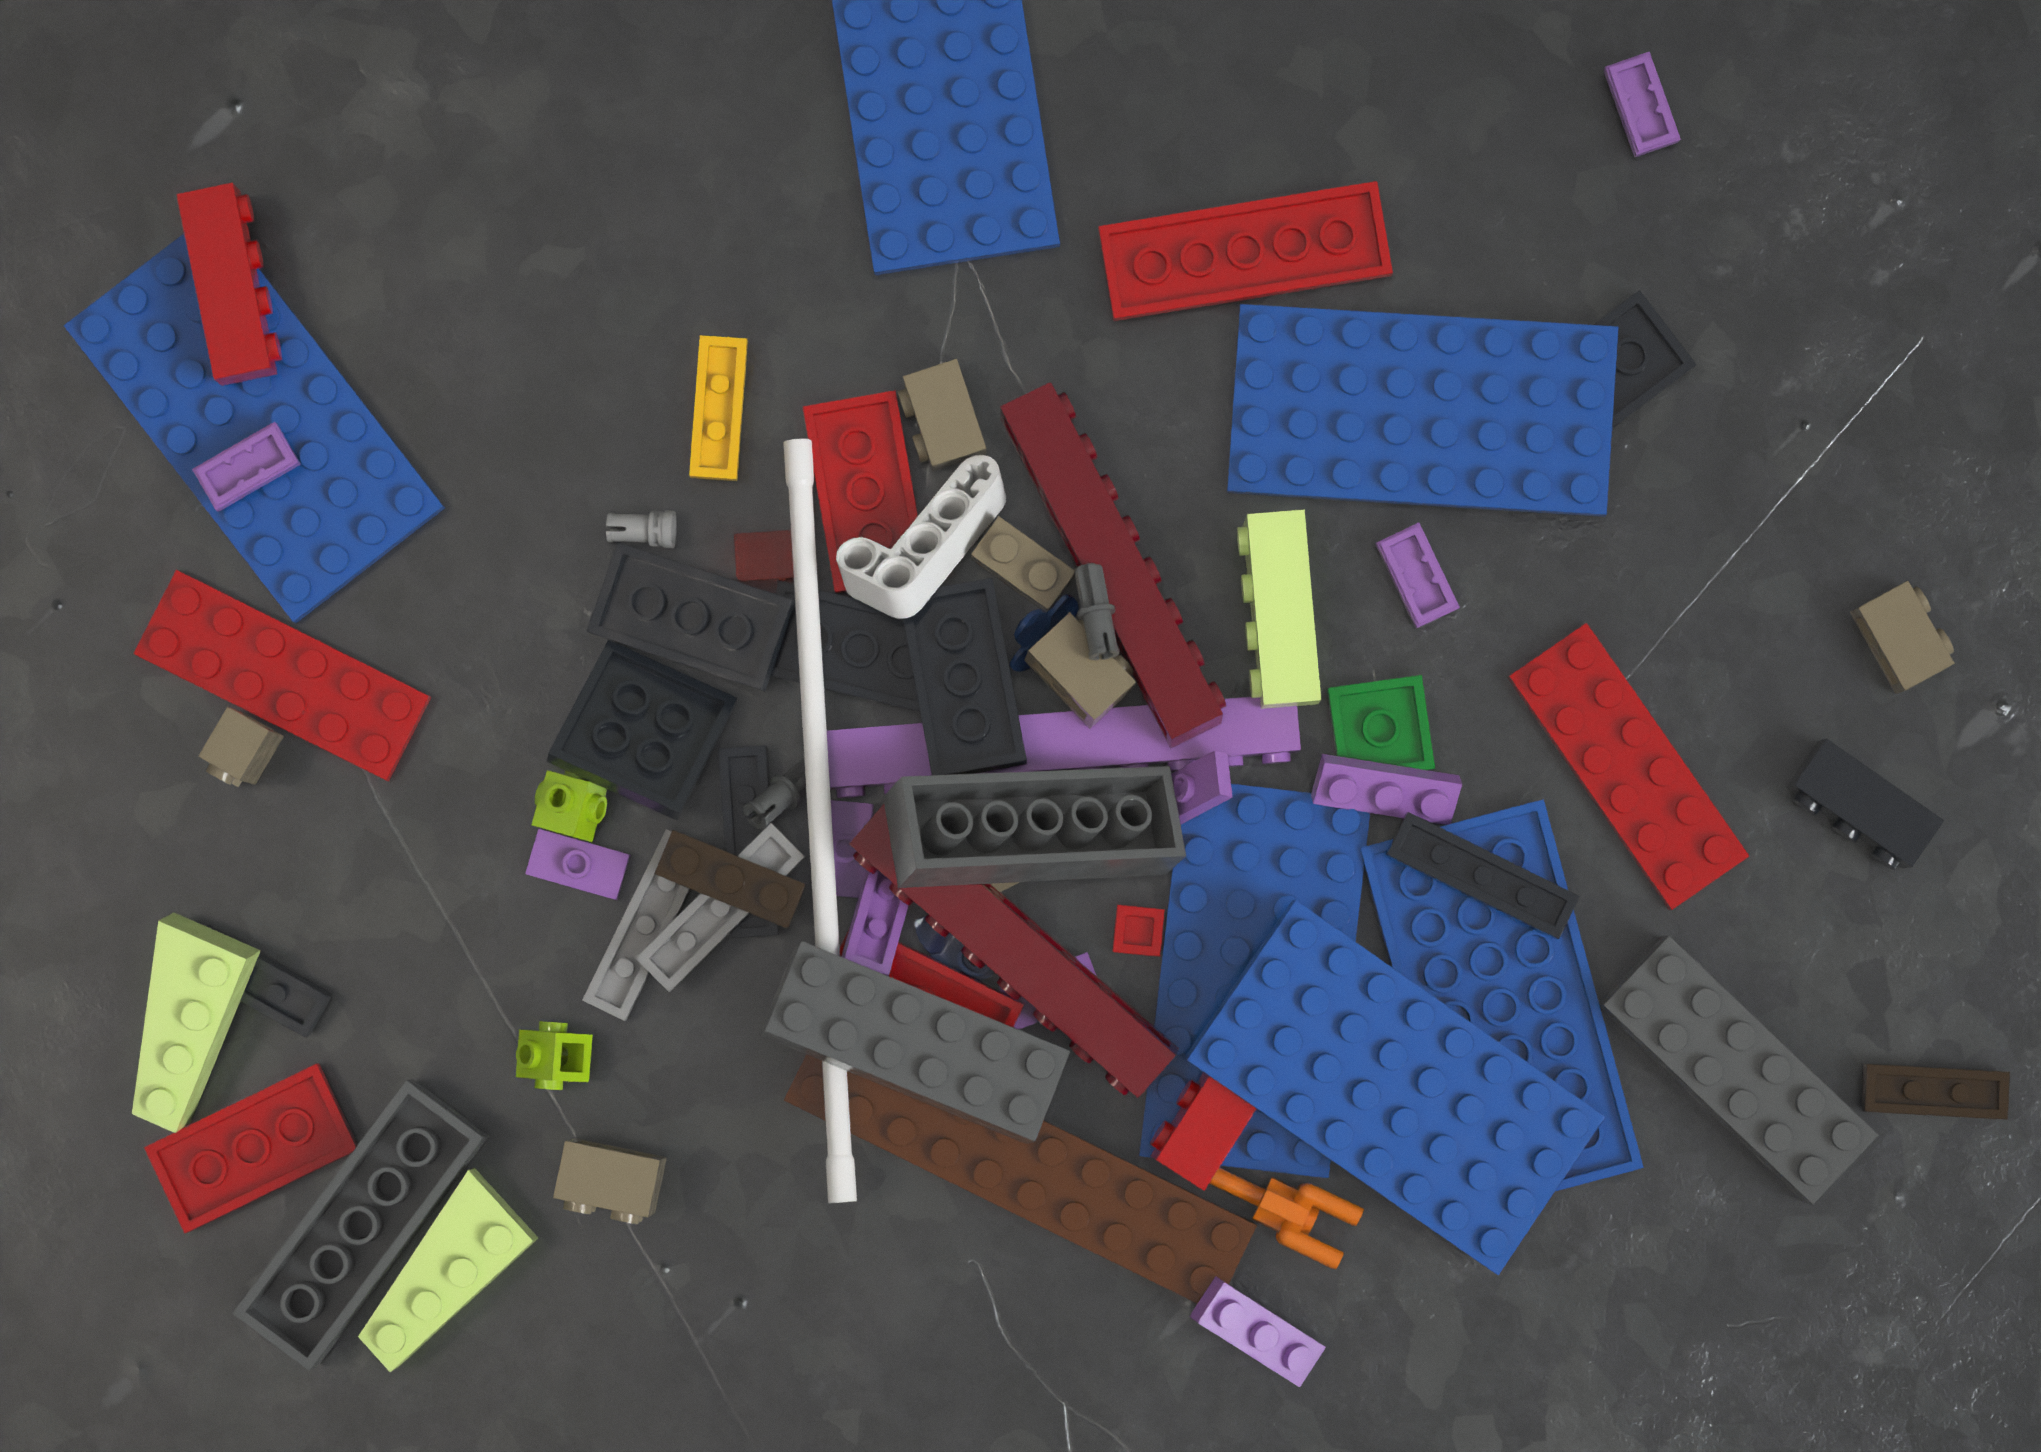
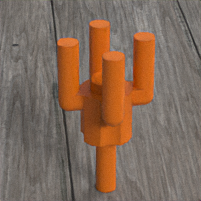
[1209,1167,1364,1270]

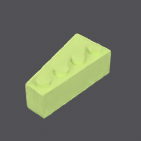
[1237,509,1321,709]
[132,913,261,1133]
[358,1168,538,1372]

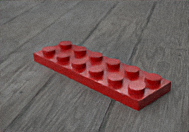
[1098,181,1393,321]
[133,570,432,781]
[1507,623,1749,910]

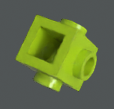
[531,770,607,842]
[516,1021,593,1090]

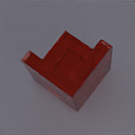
[734,530,794,583]

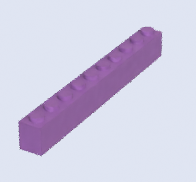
[827,697,1301,798]

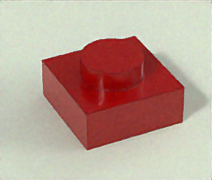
[1112,905,1165,957]

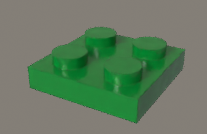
[1327,675,1435,770]

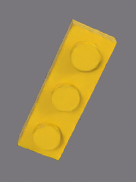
[689,335,748,481]

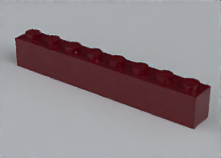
[1000,382,1226,749]
[849,804,1179,1098]

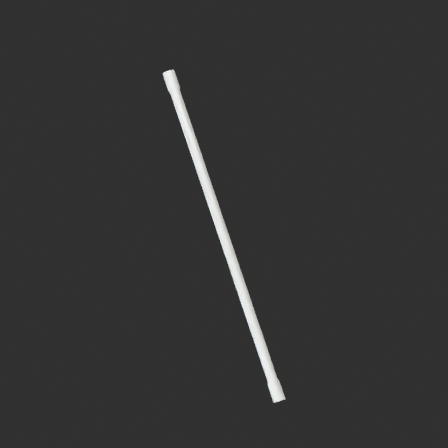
[783,439,857,1203]

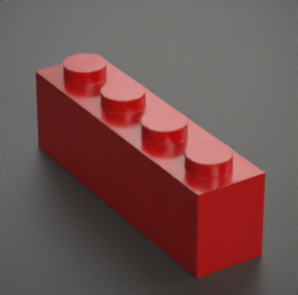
[176,182,282,386]
[1150,1072,1256,1191]

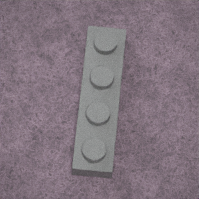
[636,823,805,992]
[582,829,691,1021]

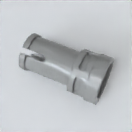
[606,510,677,548]

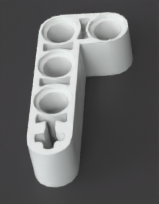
[836,455,1006,619]

